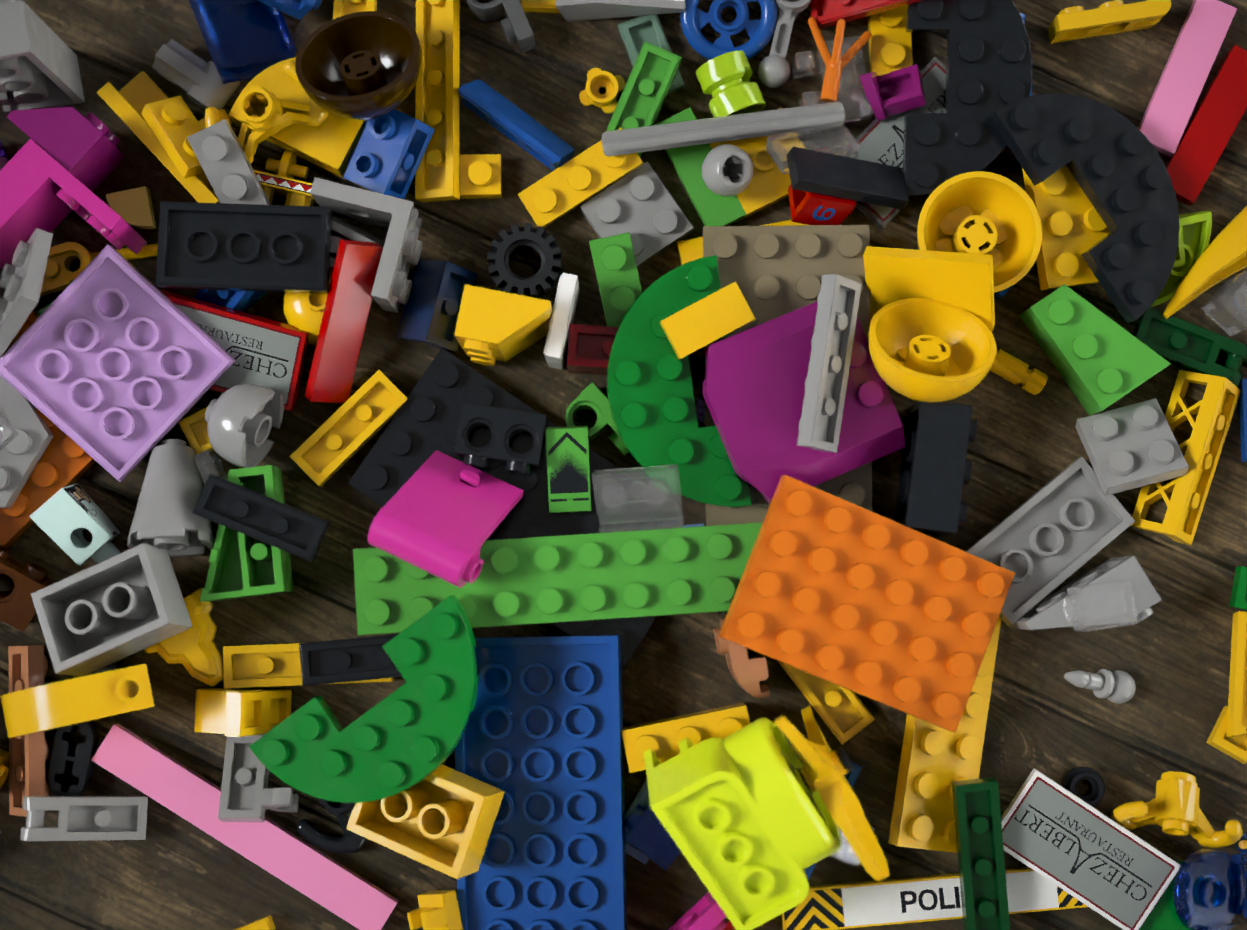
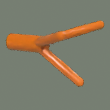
[808,17,872,103]

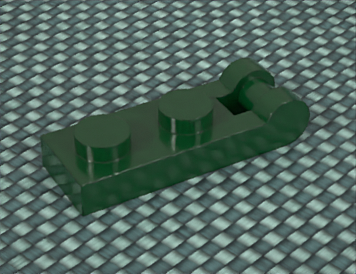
[1133,307,1247,387]

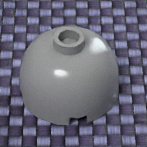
[205,384,284,468]

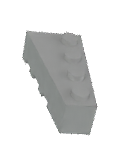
[0,0,85,116]

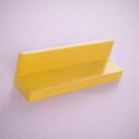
[96,72,220,203]

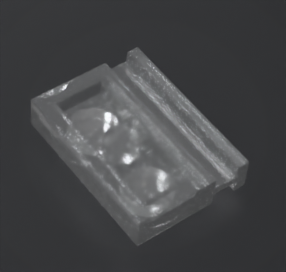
[591,464,685,533]

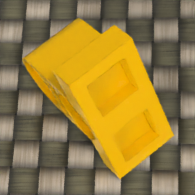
[194,688,292,737]

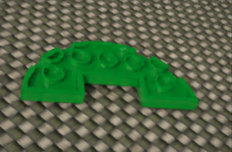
[607,255,751,507]
[249,595,479,803]

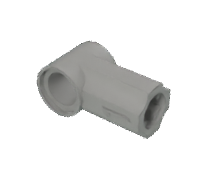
[152,39,241,110]

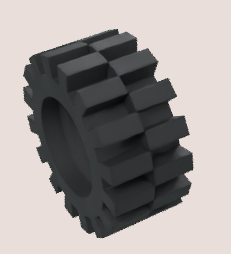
[487,223,563,299]

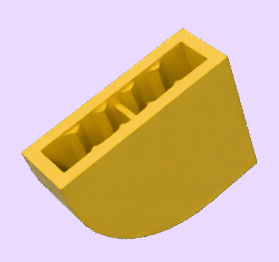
[228,57,365,180]
[0,664,154,738]

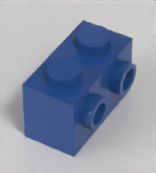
[343,109,435,199]

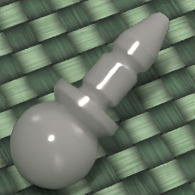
[1064,669,1136,704]

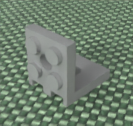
[310,177,423,314]

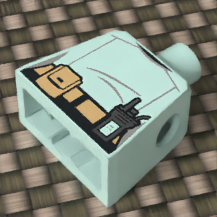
[29,483,121,566]

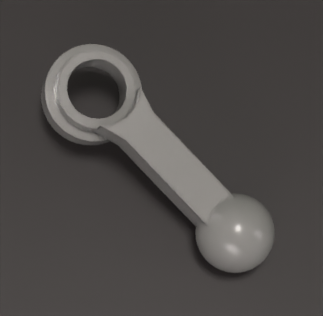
[758,0,811,88]

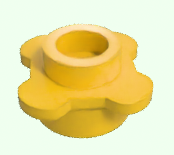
[579,68,625,114]

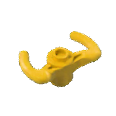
[205,60,329,164]
[1110,771,1243,848]

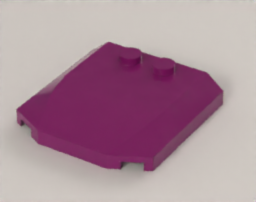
[703,301,905,503]

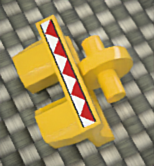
[254,150,318,206]

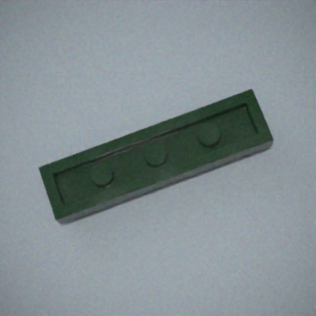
[952,777,1010,930]

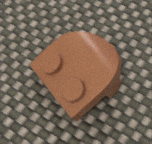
[713,618,770,699]

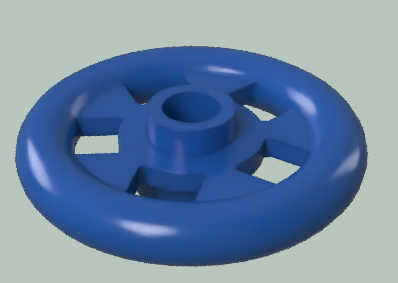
[680,0,777,60]

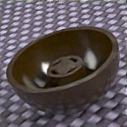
[295,11,421,120]

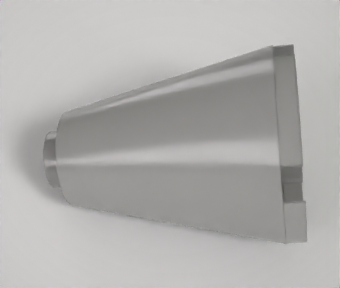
[128,439,215,557]

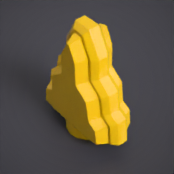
[144,587,224,687]

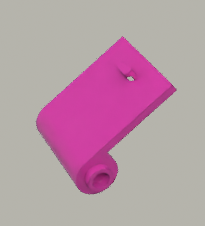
[368,450,524,588]

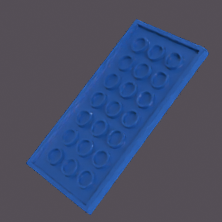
[455,635,627,930]

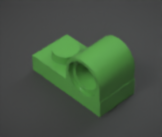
[565,382,630,456]

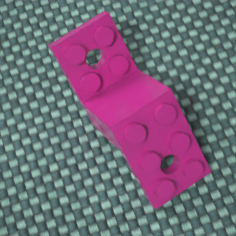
[0,138,147,269]

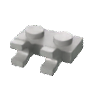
[218,735,299,822]

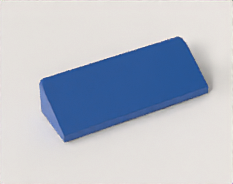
[458,80,574,171]

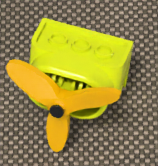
[644,705,889,930]

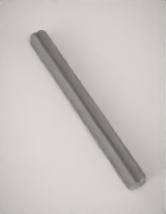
[601,102,845,156]

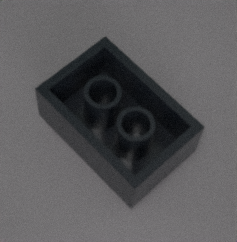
[893,401,977,537]

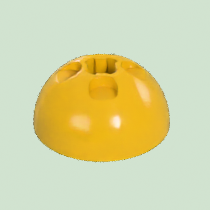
[917,171,1042,293]
[868,298,997,402]

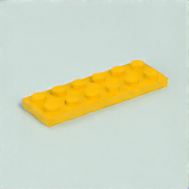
[888,616,1001,853]

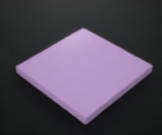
[0,244,236,482]

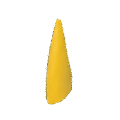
[1163,206,1247,319]

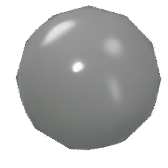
[701,144,753,197]

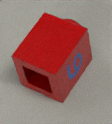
[788,185,856,225]

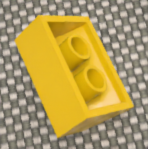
[454,284,553,366]

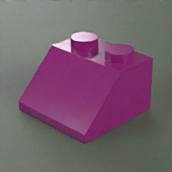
[6,107,126,192]

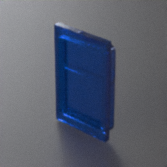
[189,0,296,84]

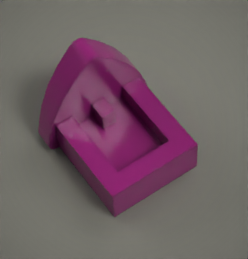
[860,64,926,122]

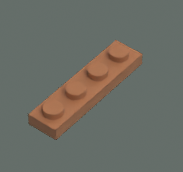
[8,645,49,817]

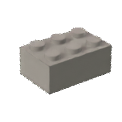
[31,543,193,677]

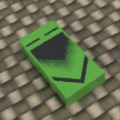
[545,426,591,513]

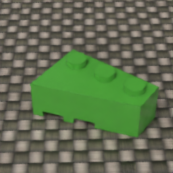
[1019,284,1171,416]
[200,465,294,602]

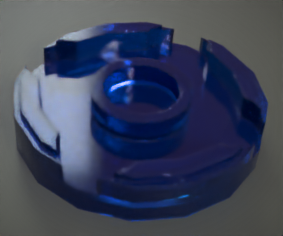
[1173,848,1246,930]

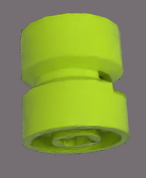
[695,50,766,118]

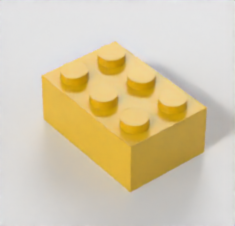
[346,764,505,879]

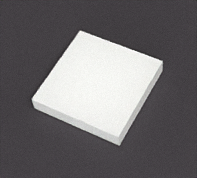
[544,273,580,370]

